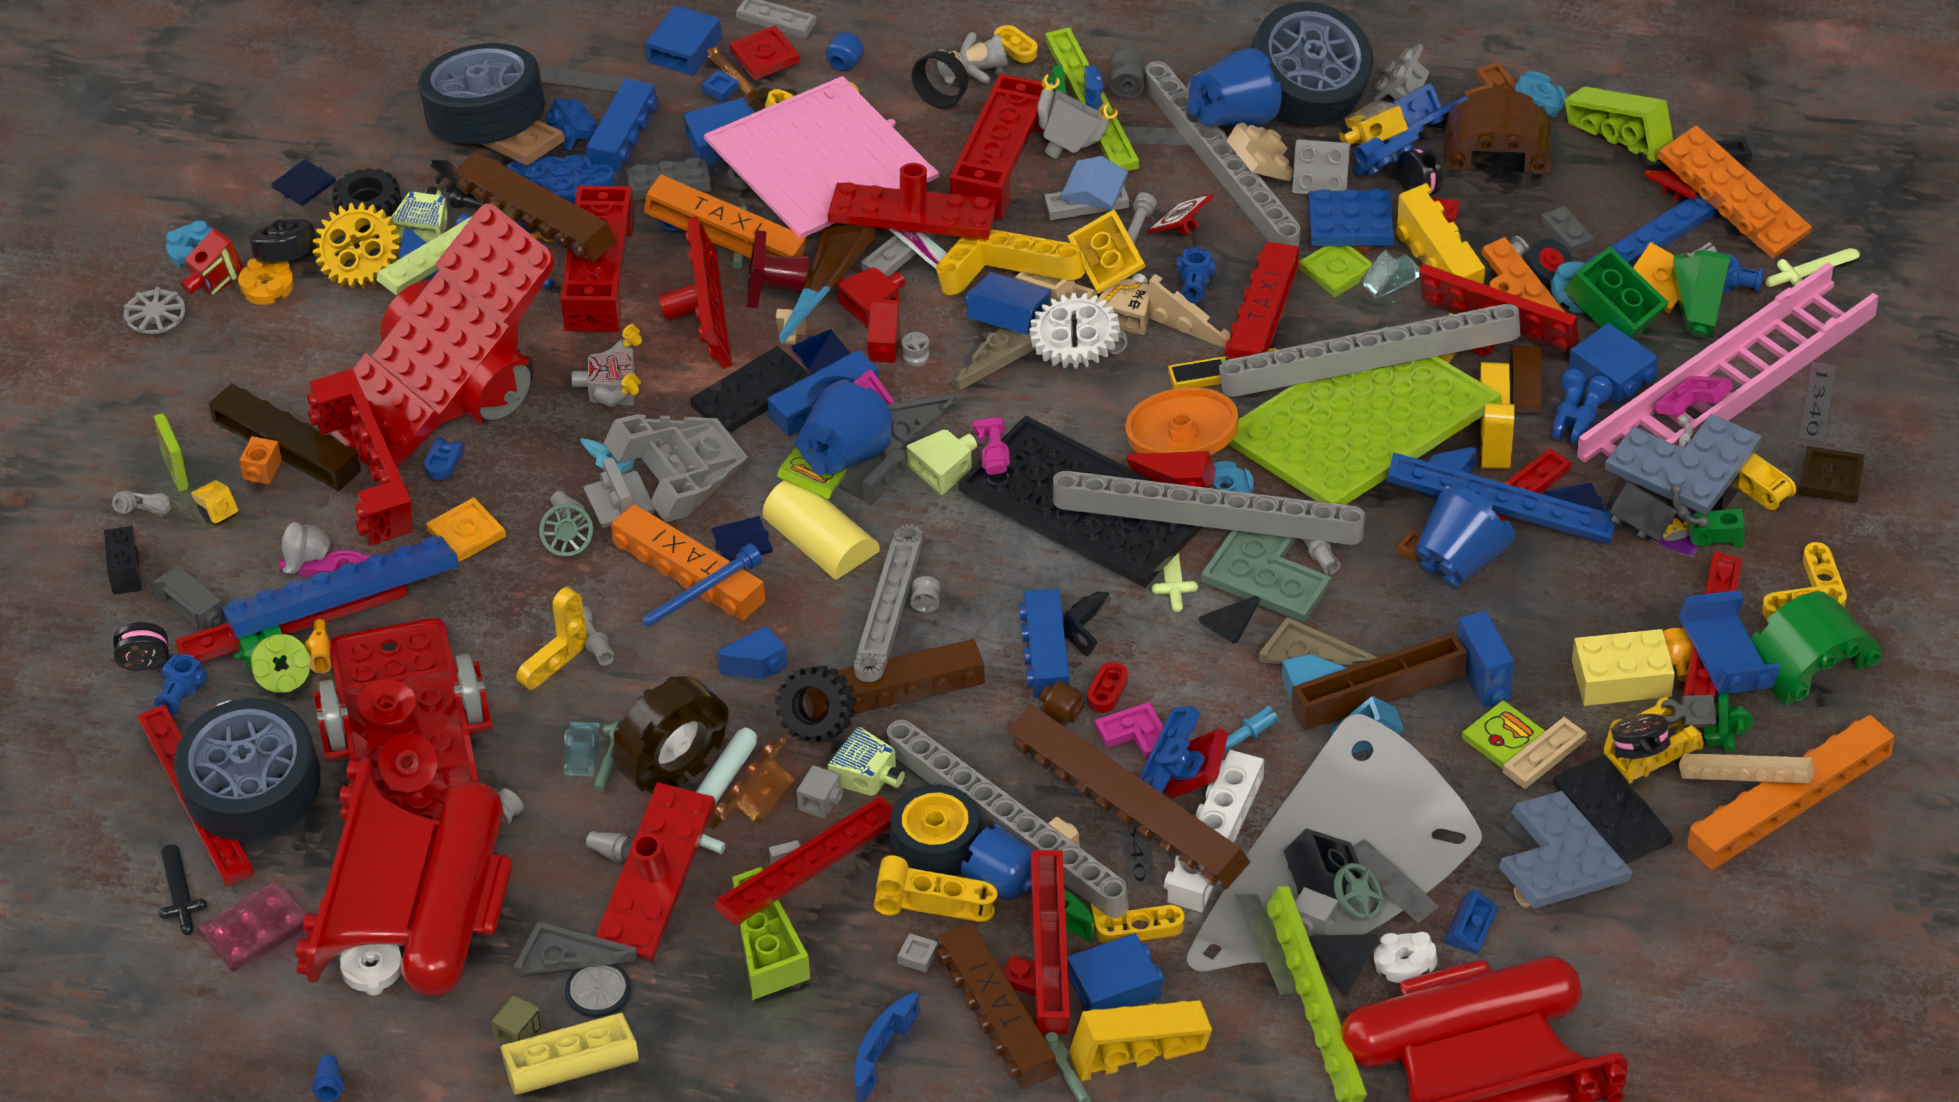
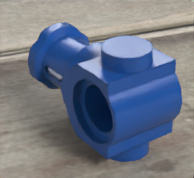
[1177,247,1217,303]
[1717,252,1764,293]
[154,654,208,715]

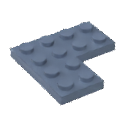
[1605,414,1762,515]
[1499,791,1633,909]

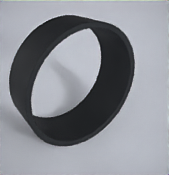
[912,51,968,109]

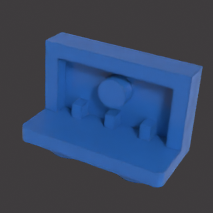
[546,98,598,150]

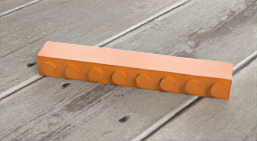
[1687,714,1895,870]

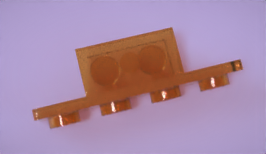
[709,736,795,830]

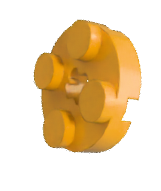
[238,258,294,305]

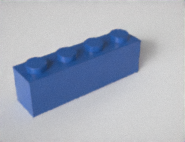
[586,79,659,172]
[1019,588,1069,698]

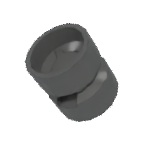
[1110,49,1145,99]

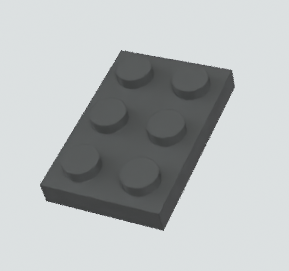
[626,157,711,200]

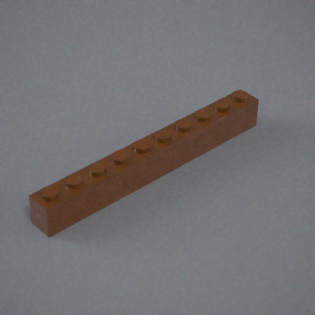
[1007,704,1250,890]

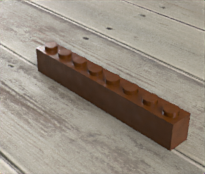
[453,151,617,263]

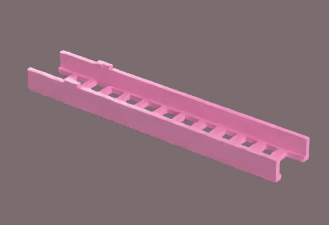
[1577,262,1879,486]

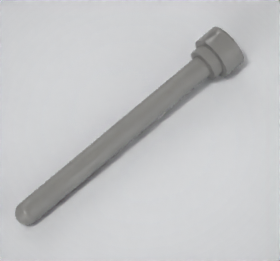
[1128,193,1157,243]

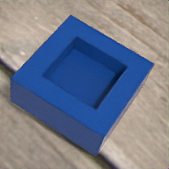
[702,70,739,102]

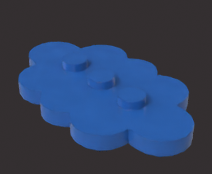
[506,155,616,204]

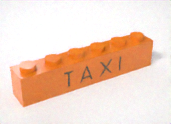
[644,174,807,259]
[611,503,765,622]

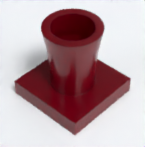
[747,230,808,308]

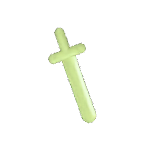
[1765,248,1860,287]
[1152,553,1198,612]

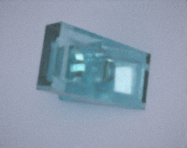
[1361,250,1420,299]
[564,722,601,776]

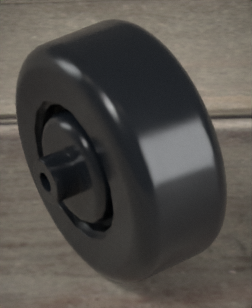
[250,219,317,264]

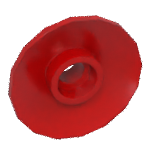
[356,680,416,726]
[377,732,438,793]

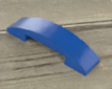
[854,992,920,1102]

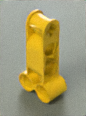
[1738,453,1796,511]
[873,855,998,922]

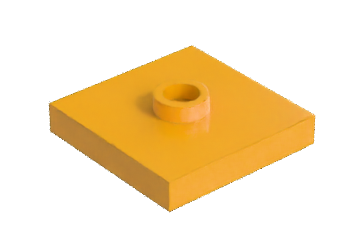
[1633,242,1678,314]
[426,497,506,562]

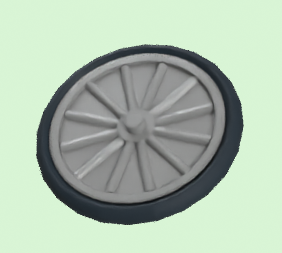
[565,964,631,1016]

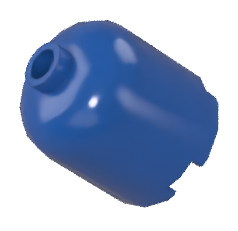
[961,823,1032,900]

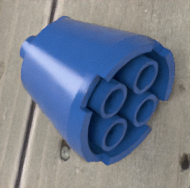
[1187,48,1281,127]
[795,379,893,475]
[1415,485,1516,589]

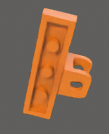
[1481,237,1565,312]

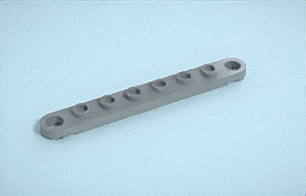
[854,524,923,682]

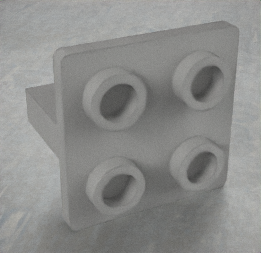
[1372,43,1429,101]
[1292,139,1350,194]
[584,457,655,528]

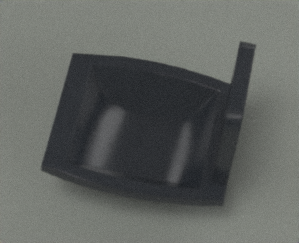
[1063,591,1110,657]

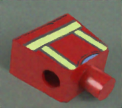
[181,229,244,295]

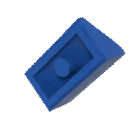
[1443,889,1499,954]

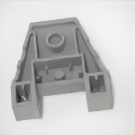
[604,414,748,522]

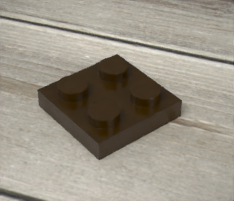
[1799,446,1864,503]

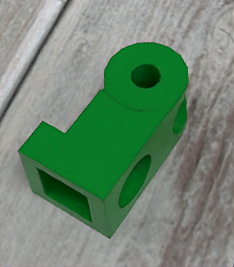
[1689,508,1745,548]

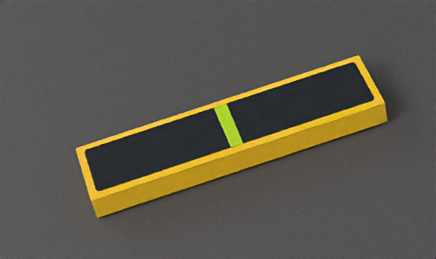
[1168,348,1277,389]

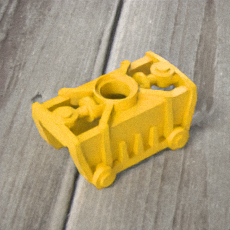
[1604,697,1704,784]

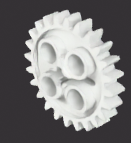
[1029,293,1120,369]

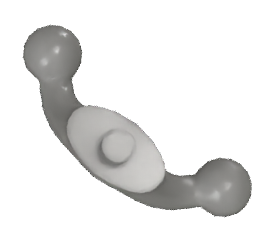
[1679,414,1693,449]

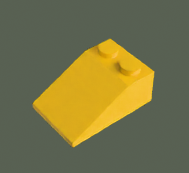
[1067,209,1146,294]

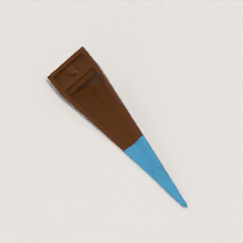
[779,223,878,344]

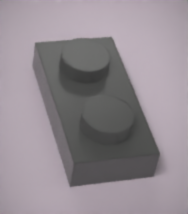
[1541,205,1594,255]

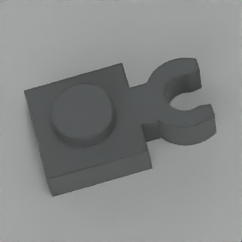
[1661,695,1716,728]

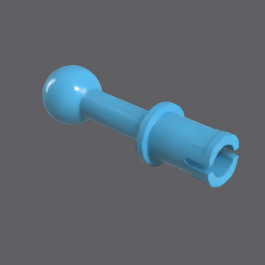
[1222,705,1279,760]

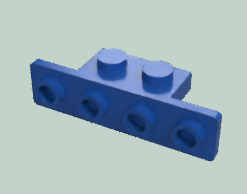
[1383,83,1468,144]

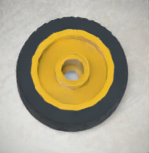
[890,784,982,876]

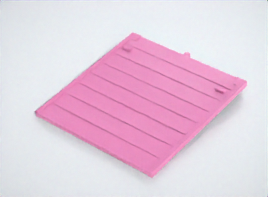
[704,76,939,239]

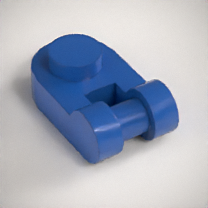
[1084,65,1103,110]
[424,438,465,480]

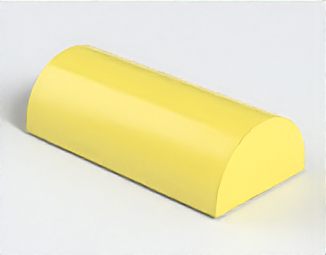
[763,480,880,580]
[500,1013,639,1095]

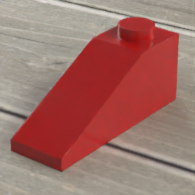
[1126,451,1216,488]

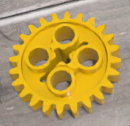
[313,202,402,290]

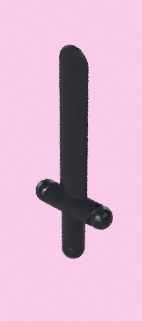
[159,844,208,935]

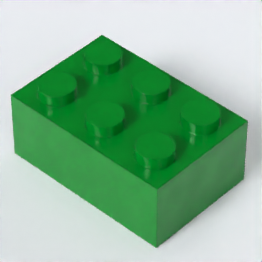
[1564,246,1669,340]

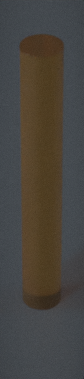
[707,47,757,99]

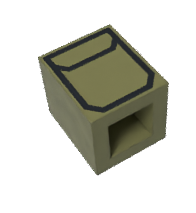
[491,996,542,1045]

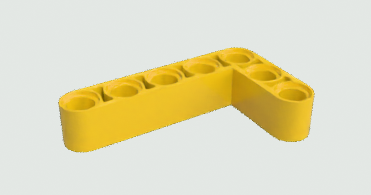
[936,229,1085,295]
[1480,362,1514,469]

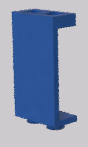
[1678,590,1781,694]

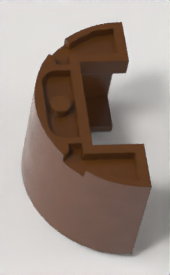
[1444,89,1551,174]

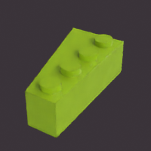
[1564,86,1673,162]
[732,867,810,1000]

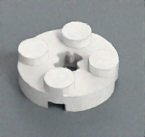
[1374,932,1438,983]
[340,944,402,995]

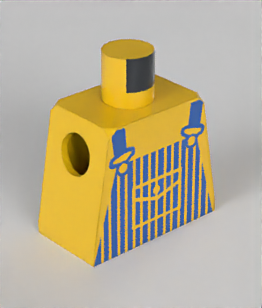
[1339,100,1408,145]

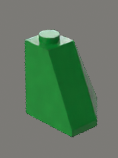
[1672,250,1731,338]

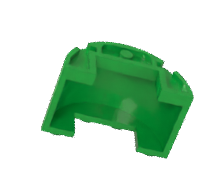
[1751,591,1882,706]

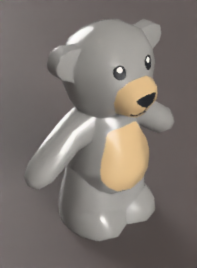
[937,32,1008,85]

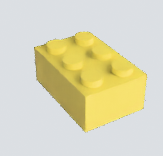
[1572,629,1675,706]

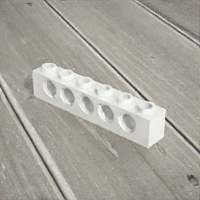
[1164,750,1264,912]

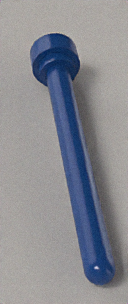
[643,543,762,626]

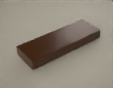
[1512,346,1542,413]

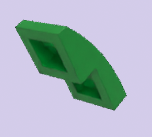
[1064,889,1095,942]

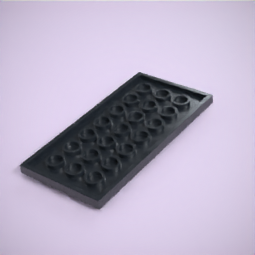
[958,415,1202,587]

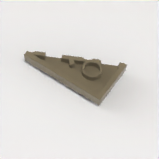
[955,327,1035,390]
[1259,617,1377,668]

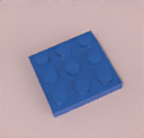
[1308,189,1394,246]

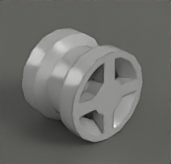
[902,332,930,367]
[911,576,941,613]
[498,788,524,827]

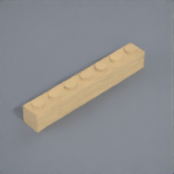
[1679,753,1815,783]

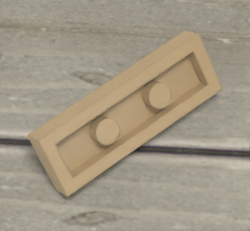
[1503,717,1587,789]

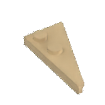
[1149,274,1231,348]

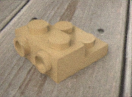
[1226,123,1294,181]

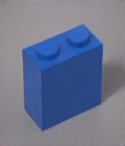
[645,5,722,76]
[683,98,754,165]
[965,272,1051,335]
[1569,323,1658,404]
[1457,611,1514,708]
[1067,933,1164,1011]

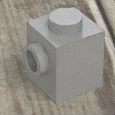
[797,765,843,819]
[1294,887,1338,937]

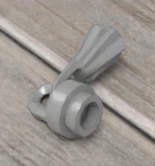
[112,490,171,517]

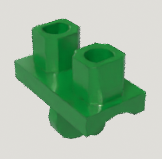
[1704,693,1753,753]

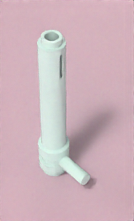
[696,728,757,854]

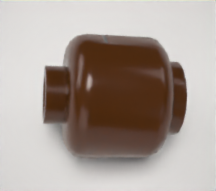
[1038,681,1085,725]

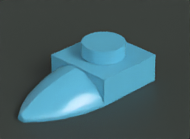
[580,438,635,475]

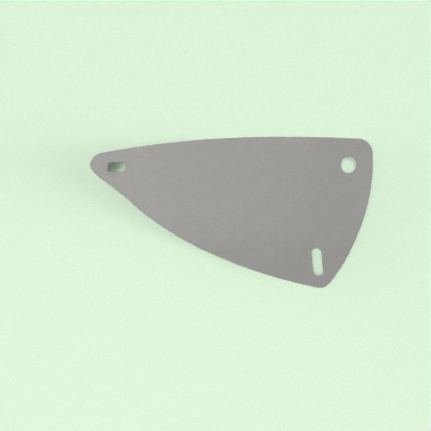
[1187,714,1482,972]

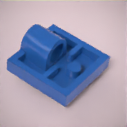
[1352,129,1420,177]

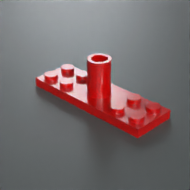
[828,163,997,240]
[659,216,732,369]
[1418,263,1579,357]
[595,782,716,962]

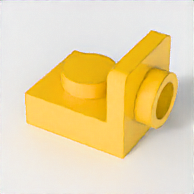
[191,480,238,524]

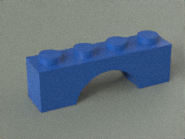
[767,350,879,437]

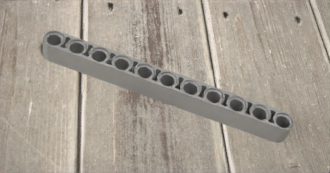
[1145,61,1300,250]
[1219,304,1520,397]
[1053,471,1365,545]
[887,720,1129,917]

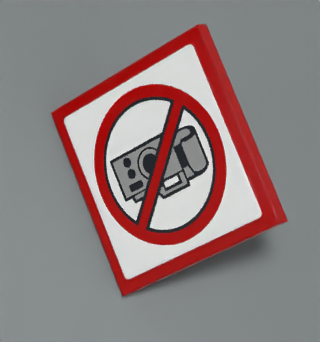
[1147,194,1214,236]

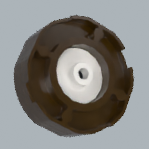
[613,676,729,794]

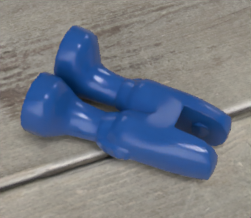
[1552,369,1614,446]

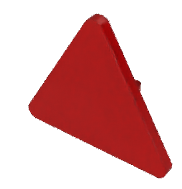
[1644,170,1696,200]

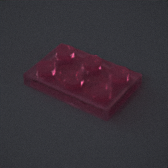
[198,881,306,973]

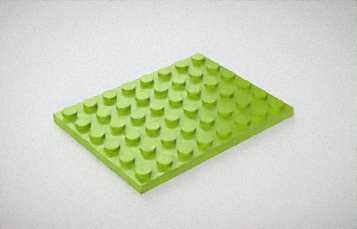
[1228,326,1502,505]

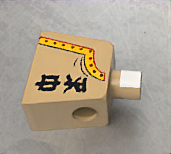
[1098,273,1149,335]

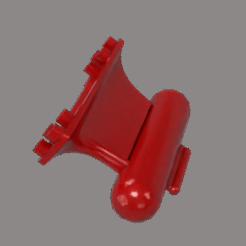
[295,756,513,997]
[1341,957,1628,1102]

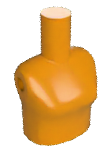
[304,619,332,674]
[1663,628,1693,682]

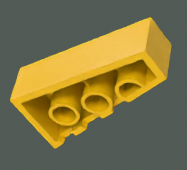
[1396,183,1485,284]
[1069,1000,1212,1081]

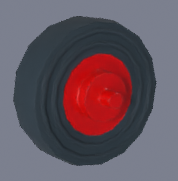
[1524,239,1573,287]

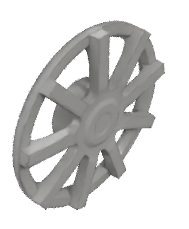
[124,287,186,335]

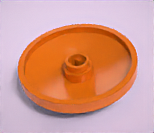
[1125,387,1239,455]

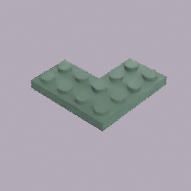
[1201,530,1331,623]

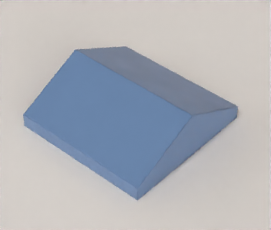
[1061,156,1128,210]

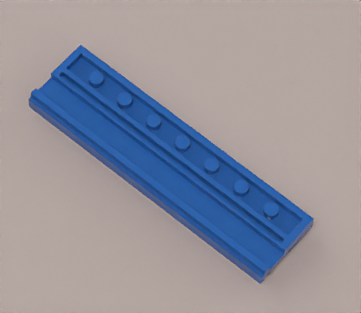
[221,536,459,639]

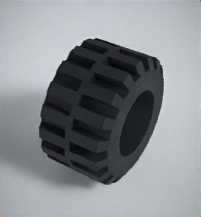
[332,168,402,233]
[775,665,857,743]

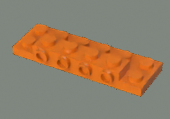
[1657,125,1812,259]

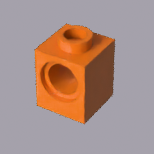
[239,436,282,485]

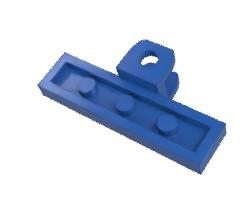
[1139,706,1205,793]

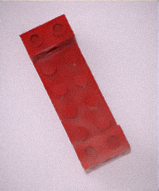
[950,73,1050,219]
[560,186,635,332]
[307,368,412,546]

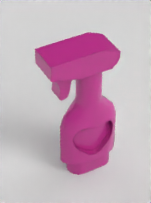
[972,417,1010,475]

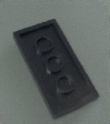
[690,346,811,434]
[1553,754,1673,864]

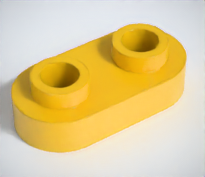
[994,25,1038,63]

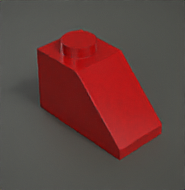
[868,299,901,363]

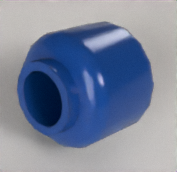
[826,32,864,71]

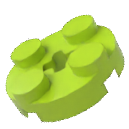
[250,634,310,693]

